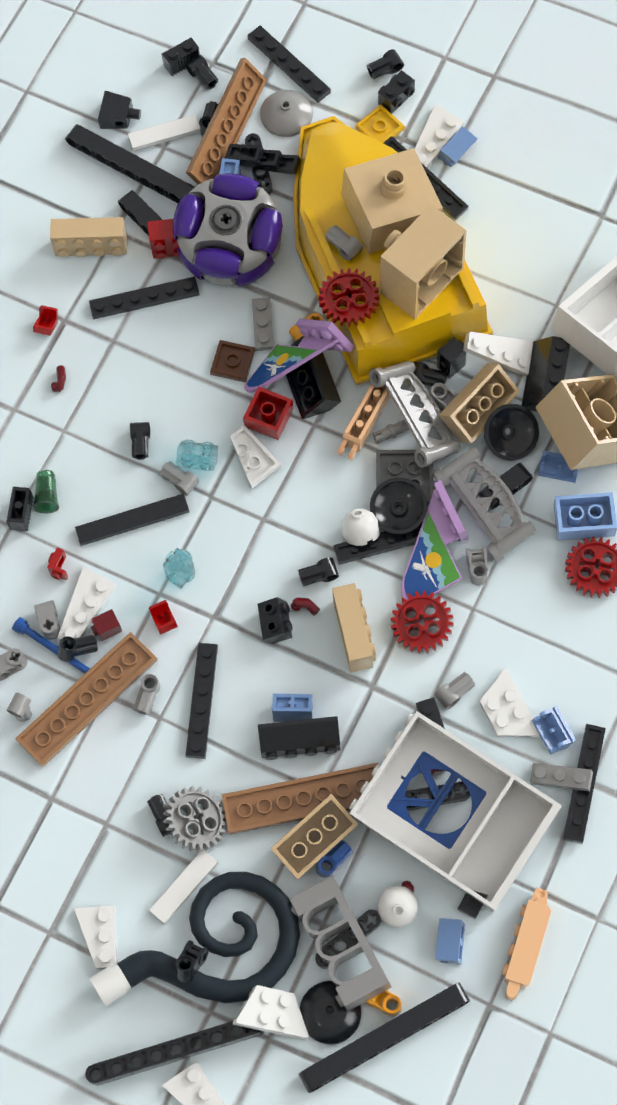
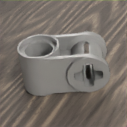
[430,383,458,411]
[466,547,488,586]
[34,600,60,640]
[0,648,27,681]

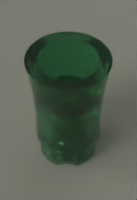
[33,470,59,514]

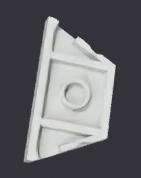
[479,669,540,737]
[233,985,308,1040]

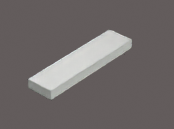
[128,115,201,151]
[149,849,218,924]

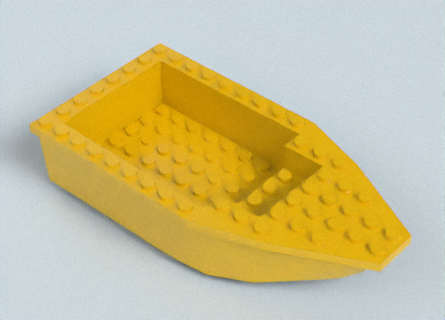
[293,116,493,385]

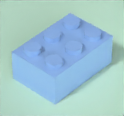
[553,492,617,540]

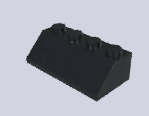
[286,336,341,419]
[522,336,570,412]
[258,716,341,760]

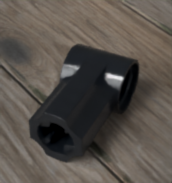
[367,49,404,79]
[185,55,218,90]
[199,101,218,137]
[413,362,448,386]
[130,422,150,460]
[298,557,339,587]
[57,635,98,662]
[147,794,172,837]

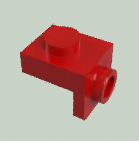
[33,305,58,336]
[47,547,68,580]
[149,600,178,635]

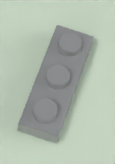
[252,297,274,351]
[530,763,593,791]

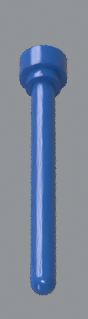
[12,617,90,674]

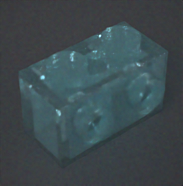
[176,440,218,471]
[163,548,195,589]

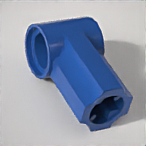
[316,840,354,878]

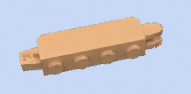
[337,384,391,460]
[502,888,551,1001]

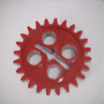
[318,268,380,327]
[565,537,617,598]
[390,591,454,654]

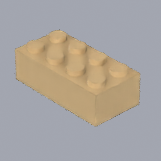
[50,217,127,257]
[439,363,520,444]
[332,583,376,673]
[270,794,358,879]

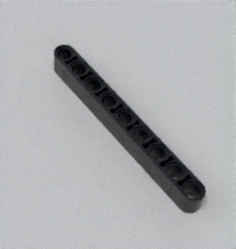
[65,124,195,203]
[298,982,470,1093]
[85,1021,265,1086]

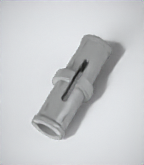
[372,420,410,444]

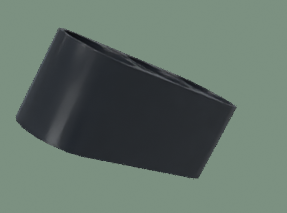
[118,190,162,236]
[479,463,533,510]

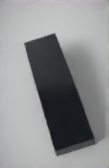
[225,144,301,175]

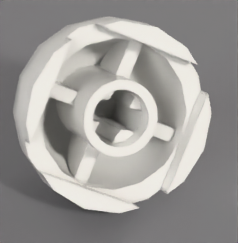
[342,509,380,546]
[377,885,418,928]

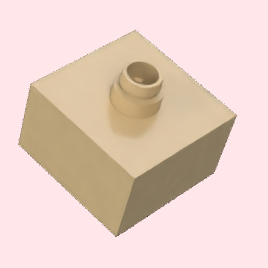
[341,148,443,254]
[380,204,467,319]
[536,374,617,470]

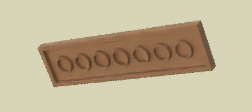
[186,58,267,185]
[15,632,158,767]
[221,763,379,835]

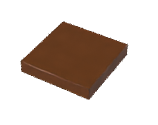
[210,340,256,383]

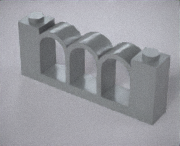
[290,876,392,1011]

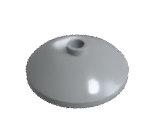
[260,90,313,137]

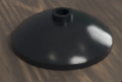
[484,404,539,461]
[370,478,427,535]
[299,981,361,1044]

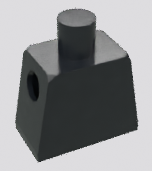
[98,91,141,129]

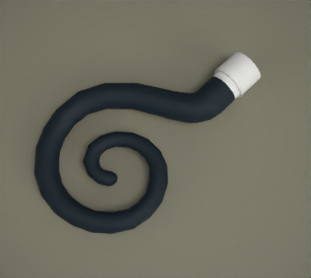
[89,872,300,1006]

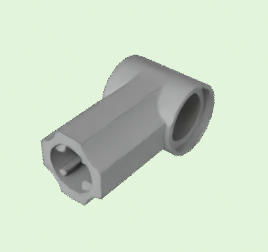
[325,225,363,261]
[160,461,199,496]
[434,672,475,710]
[133,674,160,715]
[6,692,32,722]

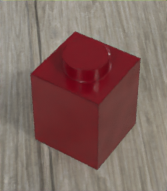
[91,609,122,641]

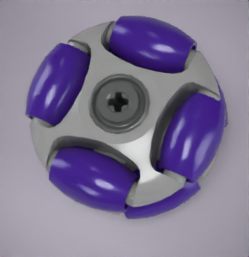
[172,173,283,287]

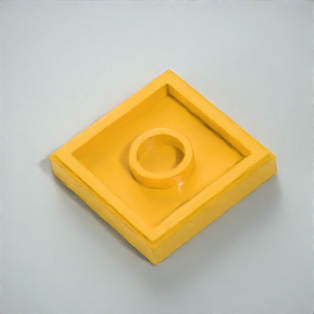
[355,104,405,143]

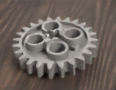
[163,786,227,852]

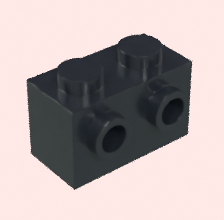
[378,70,415,114]
[257,597,293,644]

